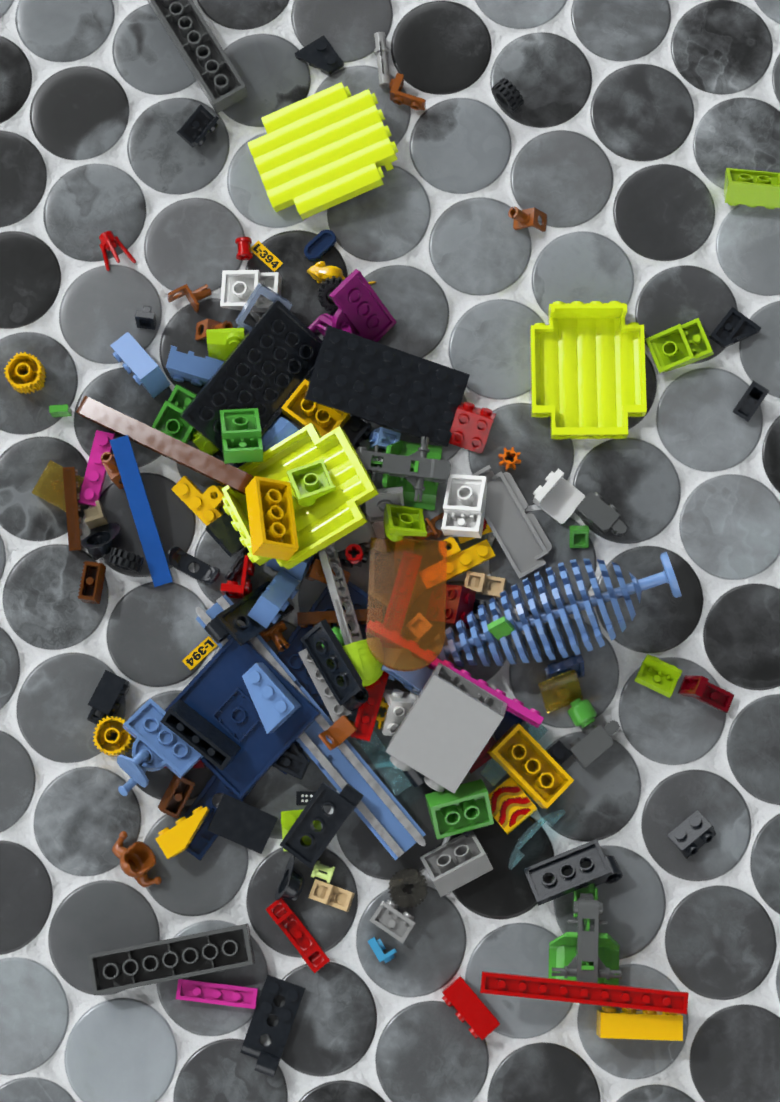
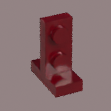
[678,675,734,713]

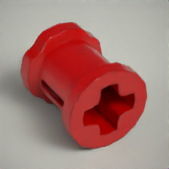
[235,237,253,260]
[345,543,363,564]

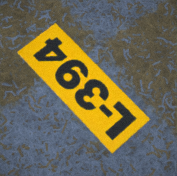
[250,241,283,272]
[182,636,218,670]

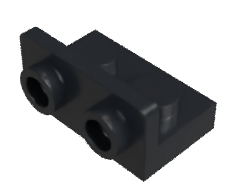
[342,415,372,450]

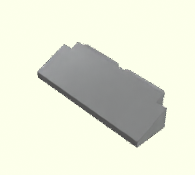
[472,465,552,579]

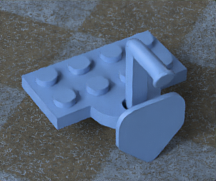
[117,698,203,796]

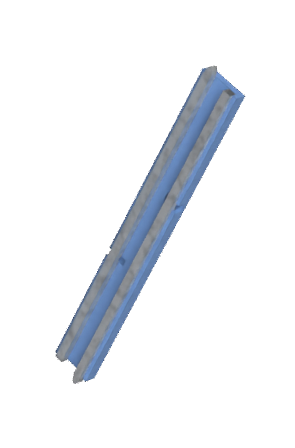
[196,594,426,861]

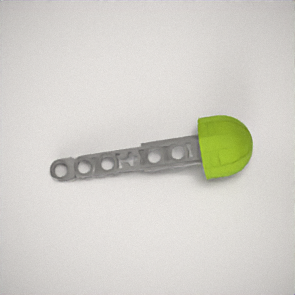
[318,543,384,687]

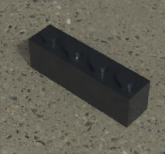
[160,699,241,771]

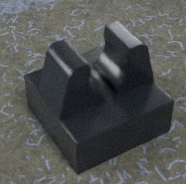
[135,306,157,330]

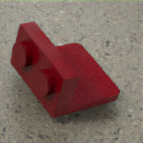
[426,584,476,629]

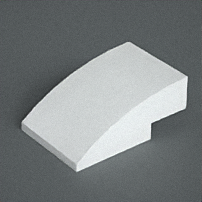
[220,270,282,312]
[441,474,487,538]

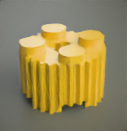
[4,352,46,394]
[93,716,135,757]

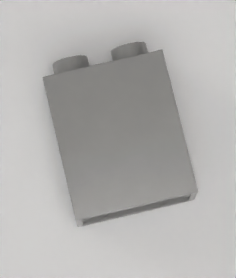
[386,662,507,793]

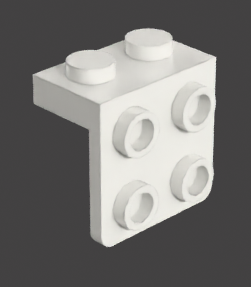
[533,468,585,524]
[381,689,418,736]

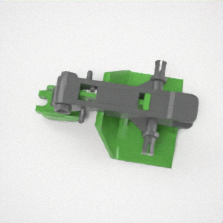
[355,437,451,511]
[548,883,622,1005]

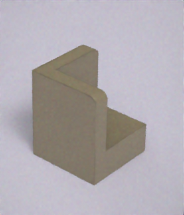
[84,500,108,529]

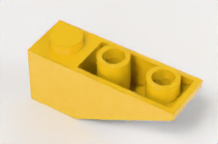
[155,806,210,859]

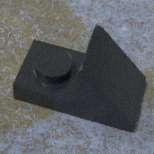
[732,380,769,422]

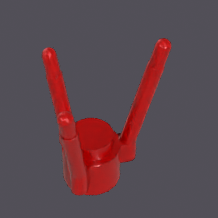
[99,231,136,271]

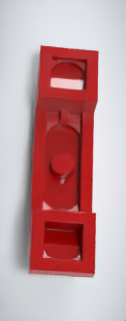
[265,897,330,973]

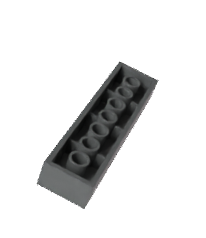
[147,0,248,113]
[88,924,255,995]

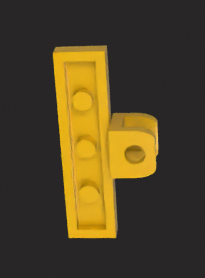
[171,476,224,526]
[418,537,496,591]

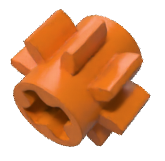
[498,447,521,471]

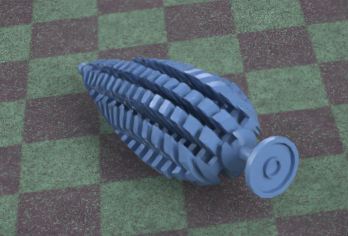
[424,552,682,667]

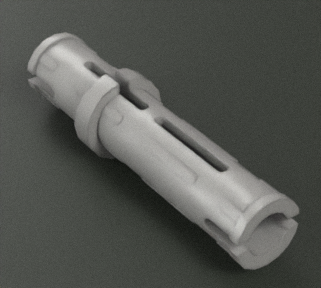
[374,32,390,88]

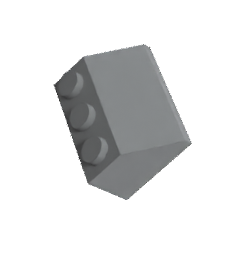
[420,831,493,897]

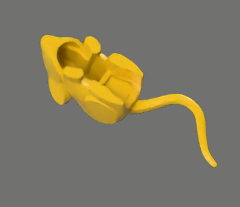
[307,261,376,285]

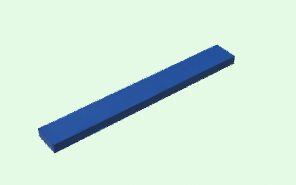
[109,435,173,587]

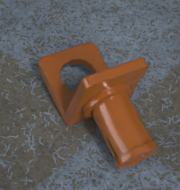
[508,206,547,232]
[168,284,212,313]
[195,318,233,341]
[100,452,124,489]
[412,513,444,544]
[260,621,290,652]
[318,715,356,750]

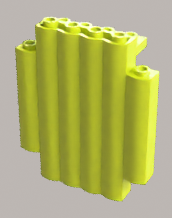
[248,82,398,220]
[530,301,647,440]
[222,423,379,570]

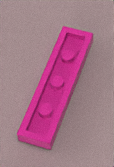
[78,430,116,507]
[176,979,258,1009]

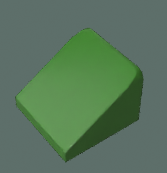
[569,525,589,548]

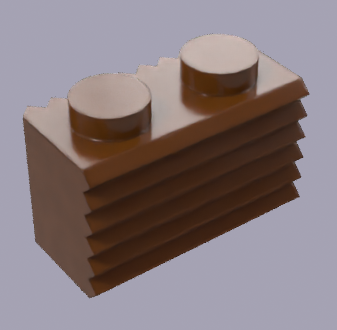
[77,561,106,604]
[158,774,195,819]

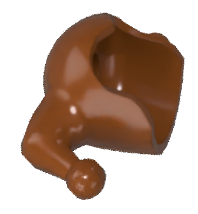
[112,831,162,887]

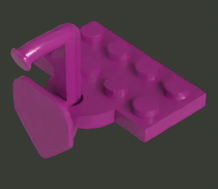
[308,269,397,342]

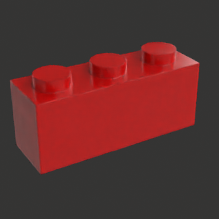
[442,976,500,1040]

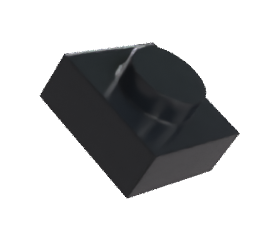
[546,740,572,765]

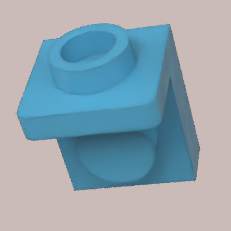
[367,937,397,963]

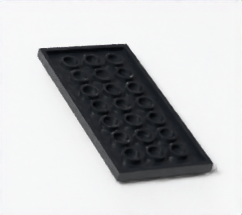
[180,300,322,465]
[304,325,470,447]

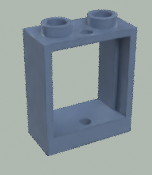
[235,282,292,333]

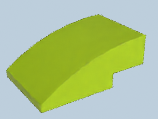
[645,318,714,373]

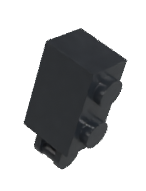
[87,670,130,725]

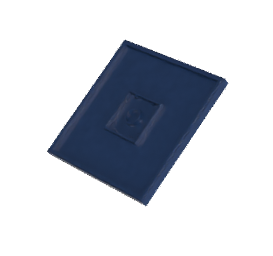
[164,637,321,799]

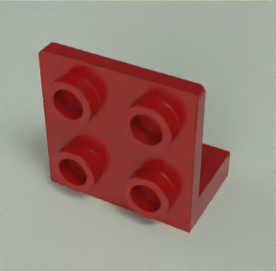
[220,555,255,599]

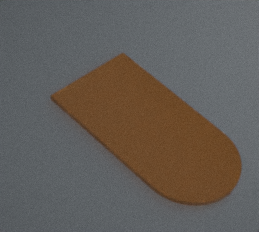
[366,537,447,672]

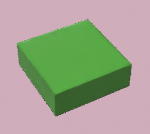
[49,404,72,417]
[487,616,515,640]

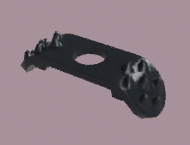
[167,546,221,585]

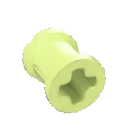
[311,861,336,884]

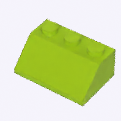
[724,168,780,209]

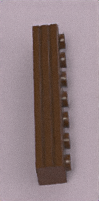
[62,467,83,551]
[297,608,383,628]

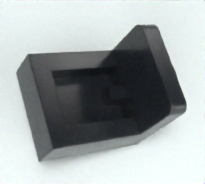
[339,545,369,568]

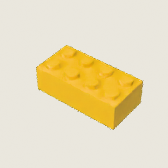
[245,476,299,561]
[487,724,574,809]
[596,1006,683,1041]

